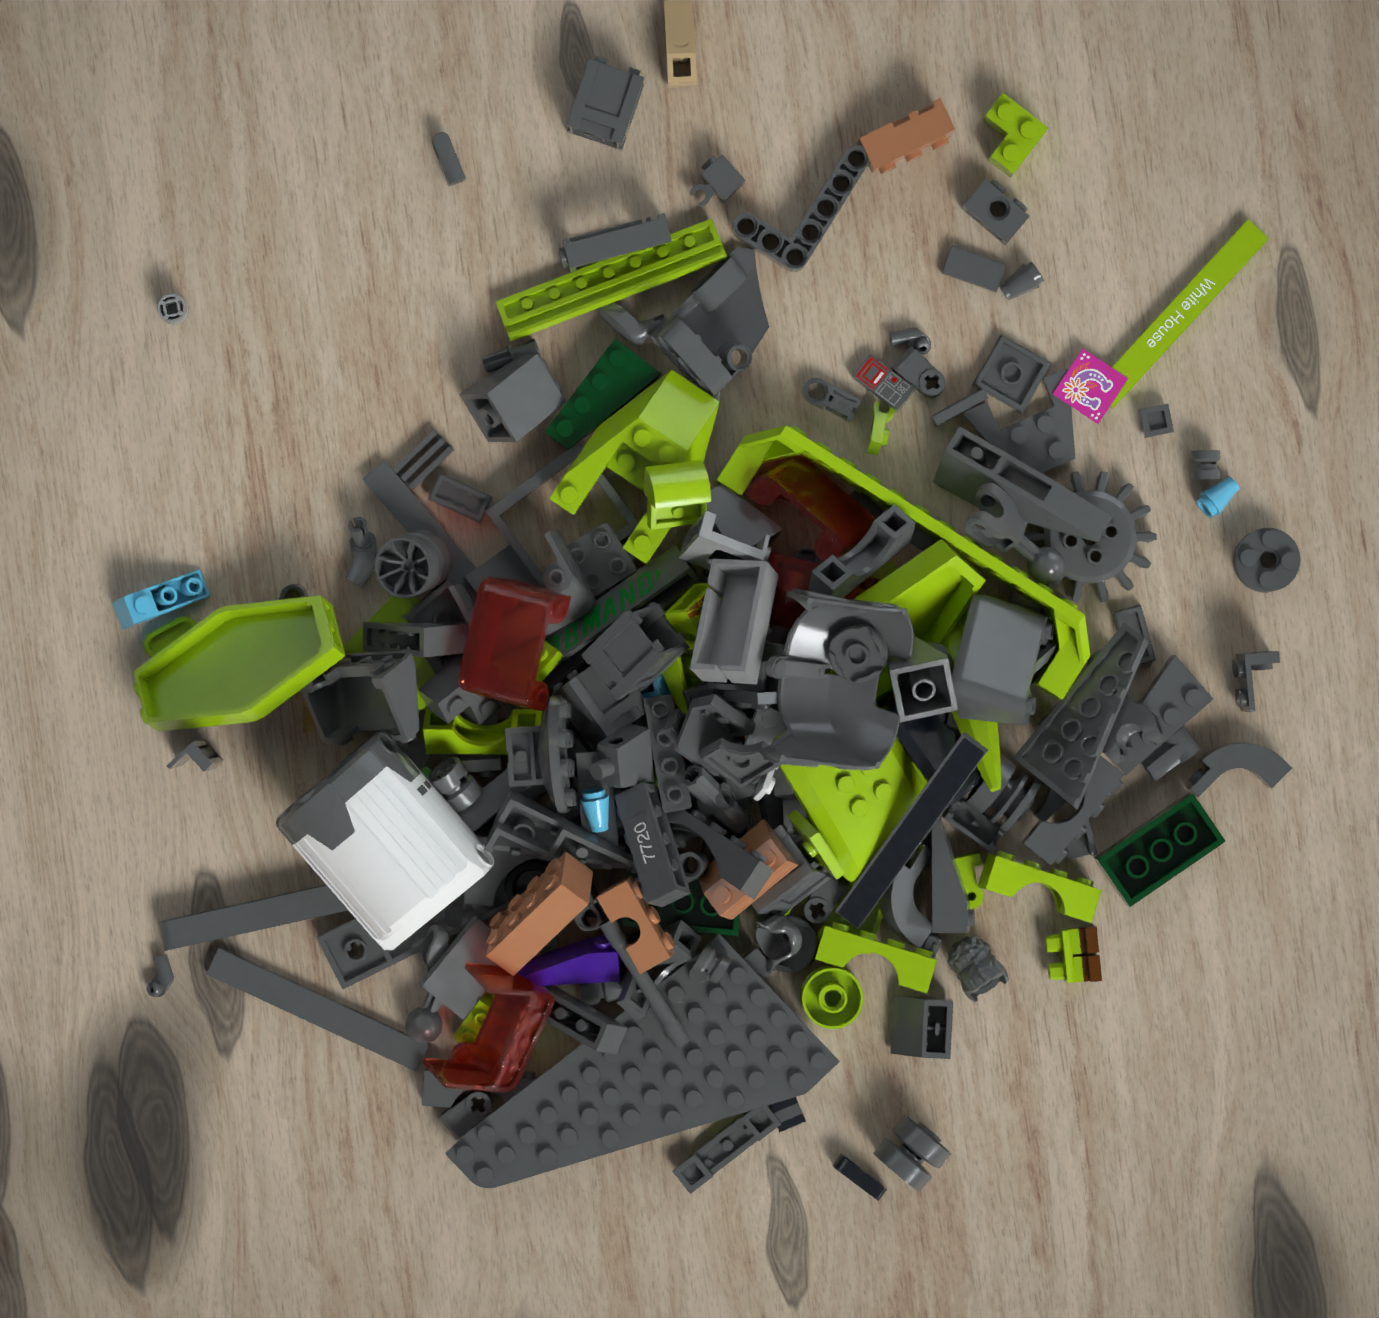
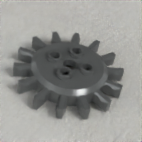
[1024,471,1157,603]

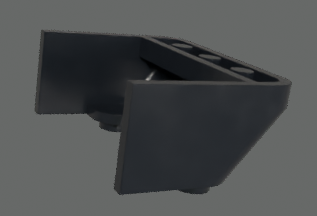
[881,699,983,808]

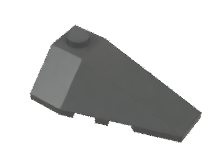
[932,816,975,933]

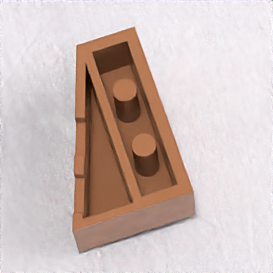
[858,98,955,174]

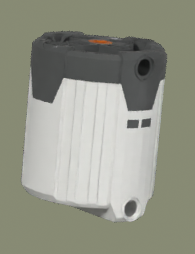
[276,731,494,950]

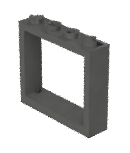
[485,442,639,593]

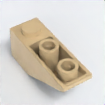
[664,0,697,88]

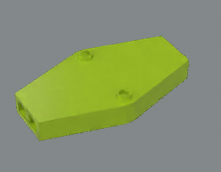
[825,539,986,702]
[134,595,345,732]

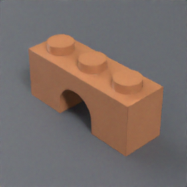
[596,875,675,974]

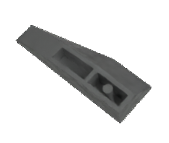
[933,426,1113,543]

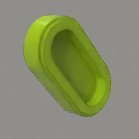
[144,616,197,657]

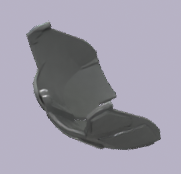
[759,588,914,770]

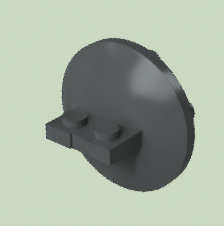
[505,695,578,813]

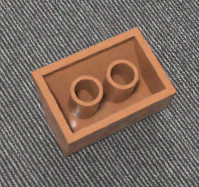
[699,819,798,920]

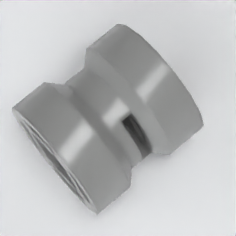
[157,294,189,325]

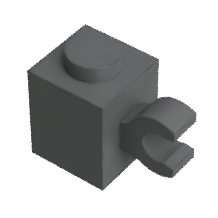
[689,155,746,207]

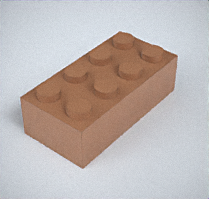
[486,852,593,976]

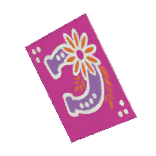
[1053,348,1128,424]

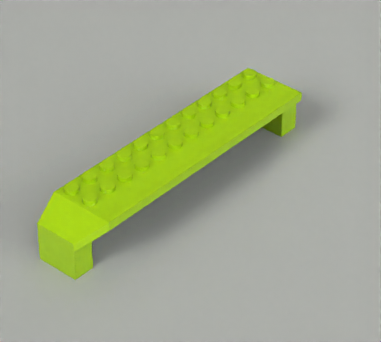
[716,425,1091,700]

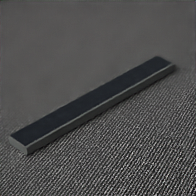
[835,732,988,929]

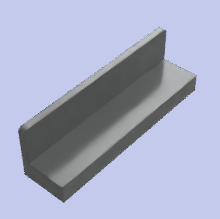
[167,740,223,772]

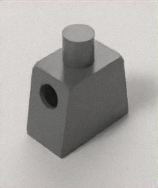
[590,724,654,788]

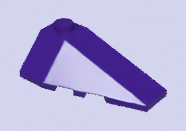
[503,935,621,988]

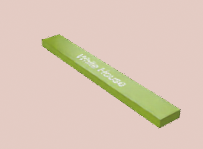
[1110,219,1269,409]

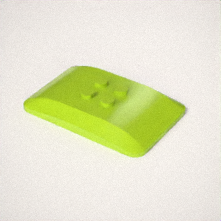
[772,701,932,882]

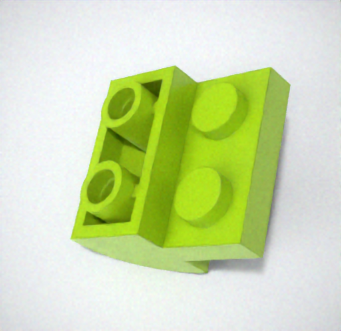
[644,460,711,530]

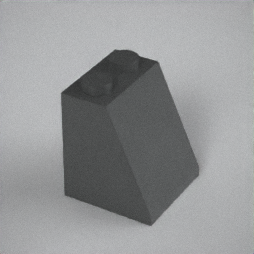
[459,354,566,442]
[689,484,782,560]
[887,636,958,722]

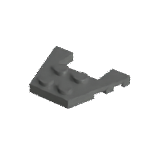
[963,368,1076,473]

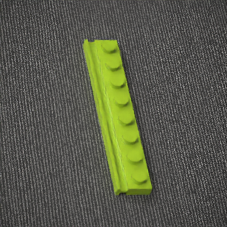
[495,218,727,342]

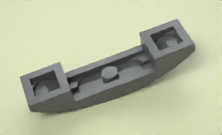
[672,1105,782,1194]

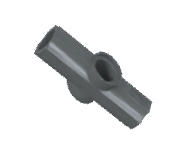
[681,764,751,835]

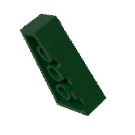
[545,339,661,450]

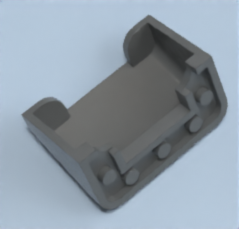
[952,594,1055,725]
[301,650,419,746]

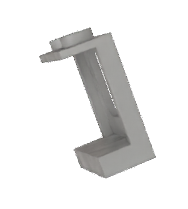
[679,511,771,570]

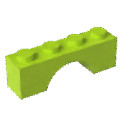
[423,709,543,755]
[977,851,1102,923]
[815,921,937,993]

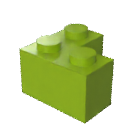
[983,93,1049,178]

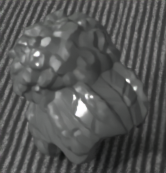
[948,935,1009,1002]

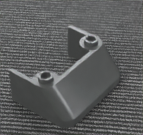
[449,530,595,657]

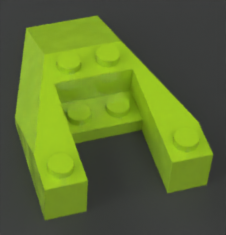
[549,370,720,564]

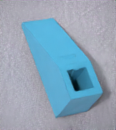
[112,569,210,630]

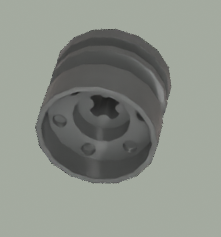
[965,754,1041,832]

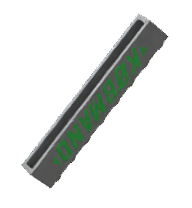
[487,544,702,713]

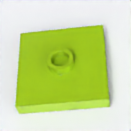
[787,810,845,880]

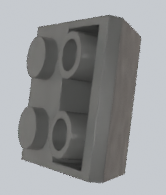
[890,995,953,1059]

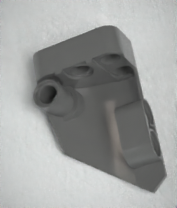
[650,247,770,397]

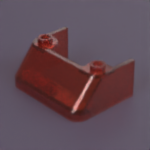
[422,963,554,1092]

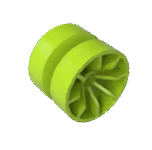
[800,964,863,1029]

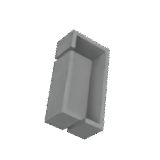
[690,559,778,684]

